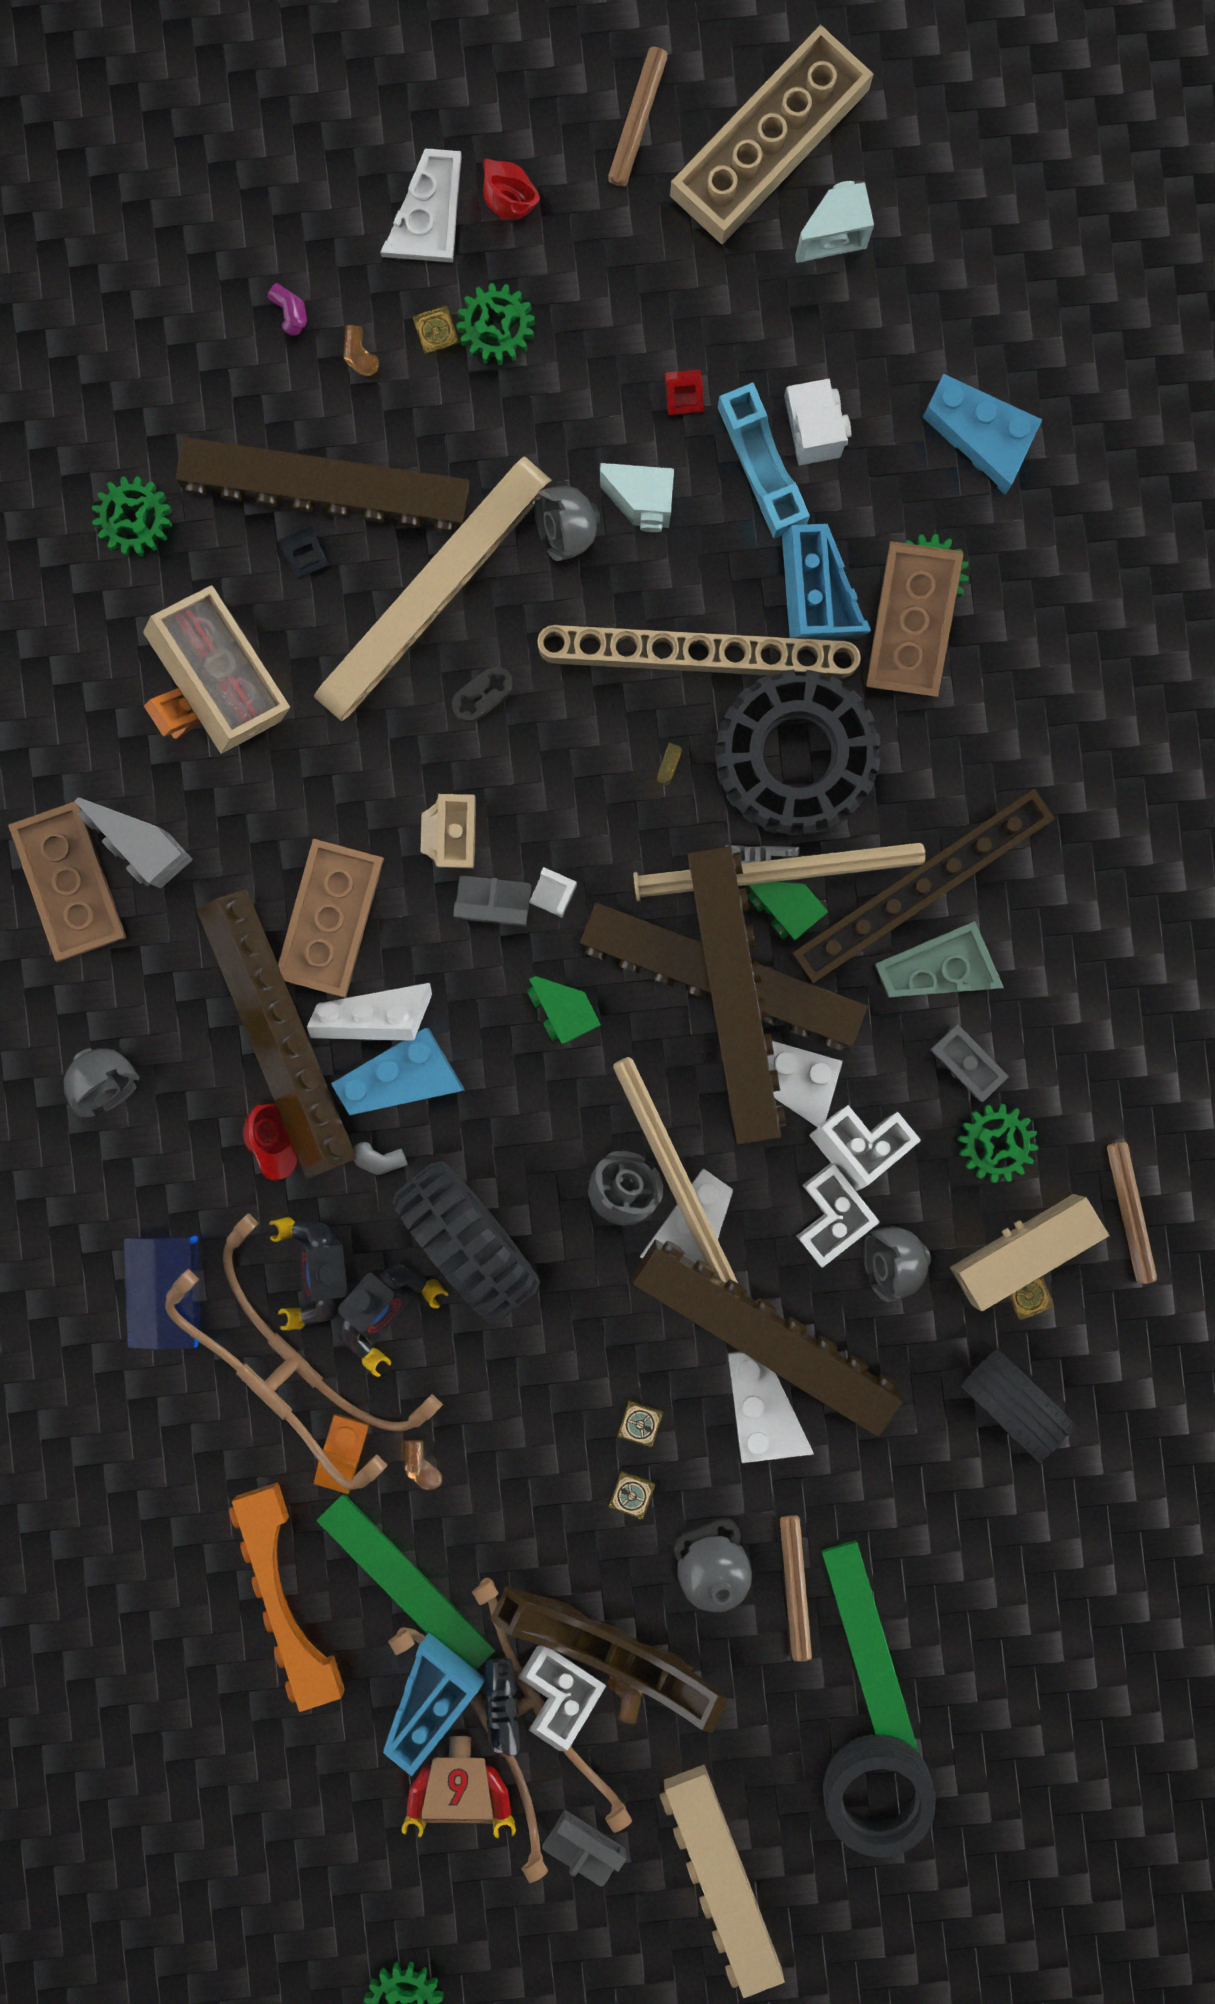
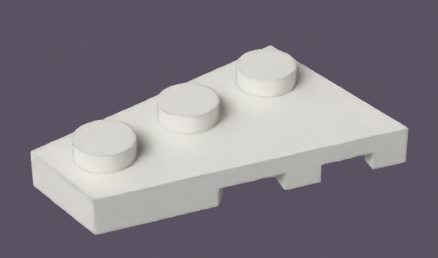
[767,1041,843,1128]

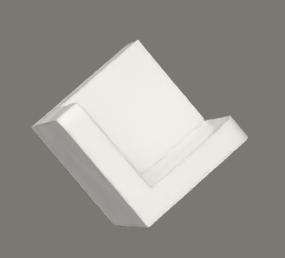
[529,867,577,918]

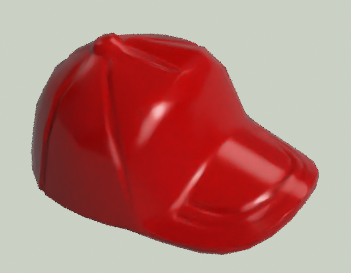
[483,158,540,221]
[243,1103,298,1181]

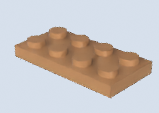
[866,541,964,697]
[8,802,126,962]
[278,839,384,998]

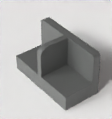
[453,876,531,927]
[930,1024,1009,1102]
[543,1809,626,1886]

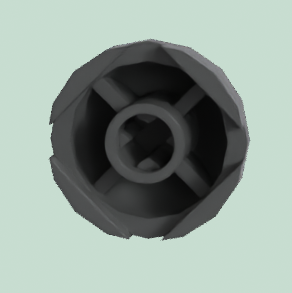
[534,486,600,561]
[64,1049,139,1117]
[588,1151,663,1226]
[863,1227,931,1302]
[677,1536,752,1613]

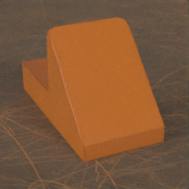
[144,688,201,739]
[314,1413,370,1494]

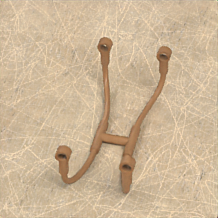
[165,1213,443,1489]
[388,1578,632,1883]

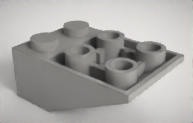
[75,797,193,888]

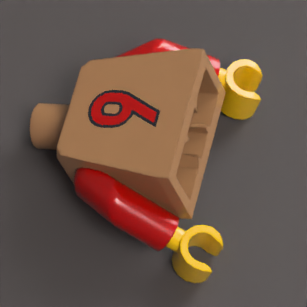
[402,1736,516,1838]

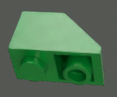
[746,882,828,942]
[527,976,601,1045]

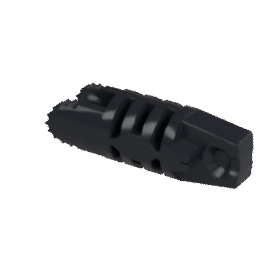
[484,1658,521,1756]

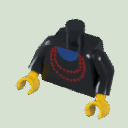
[269,1217,348,1330]
[337,1264,448,1377]

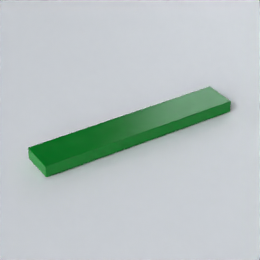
[316,1493,496,1670]
[821,1540,919,1753]

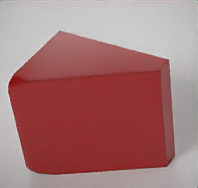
[665,370,704,415]

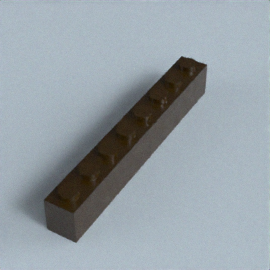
[176,437,471,533]
[790,789,1055,984]
[687,846,786,1145]
[197,889,357,1179]
[580,903,868,1051]
[632,1239,903,1437]

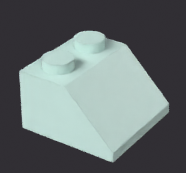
[795,181,874,263]
[600,463,674,532]

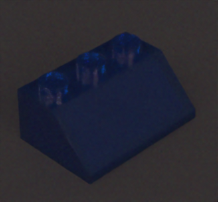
[124,1235,201,1350]

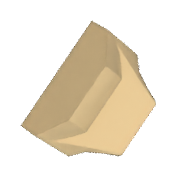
[421,794,476,869]

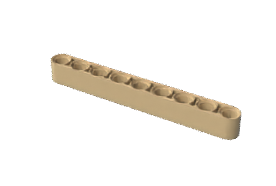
[314,456,553,721]
[538,625,860,679]

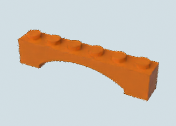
[229,1482,345,1712]

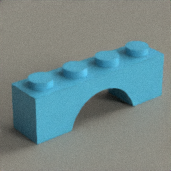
[718,383,810,539]

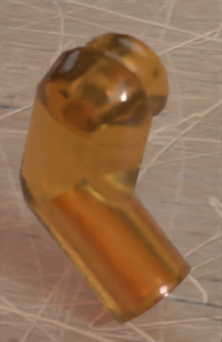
[344,325,379,376]
[405,1440,442,1490]
[607,1675,642,1724]

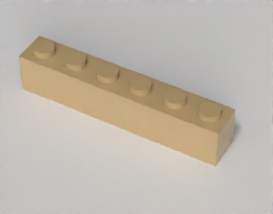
[660,1765,785,1998]

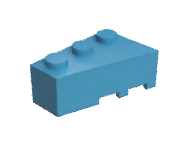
[923,374,1042,494]
[782,524,871,640]
[331,1028,465,1115]
[383,1633,485,1776]

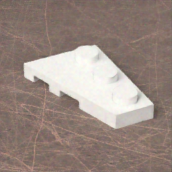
[380,149,462,262]
[307,983,432,1041]
[640,1168,733,1263]
[728,1351,814,1463]

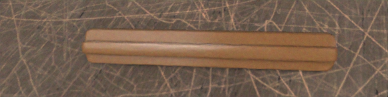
[608,46,667,187]
[1107,1142,1157,1284]
[780,1515,812,1662]

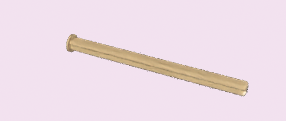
[633,843,926,901]
[613,1057,738,1283]

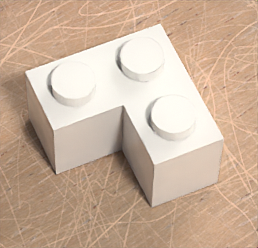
[784,378,851,466]
[809,1105,921,1191]
[797,1163,880,1267]
[518,1646,606,1751]

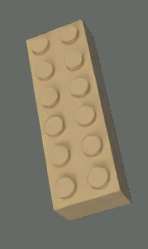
[670,25,873,245]

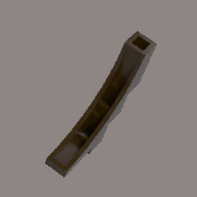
[490,1586,728,1733]

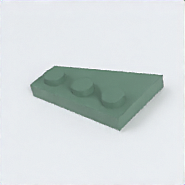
[874,921,1004,998]

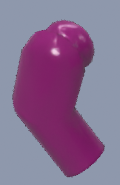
[267,283,307,336]

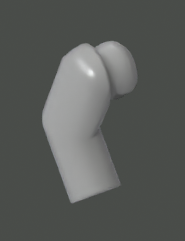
[353,1142,407,1175]

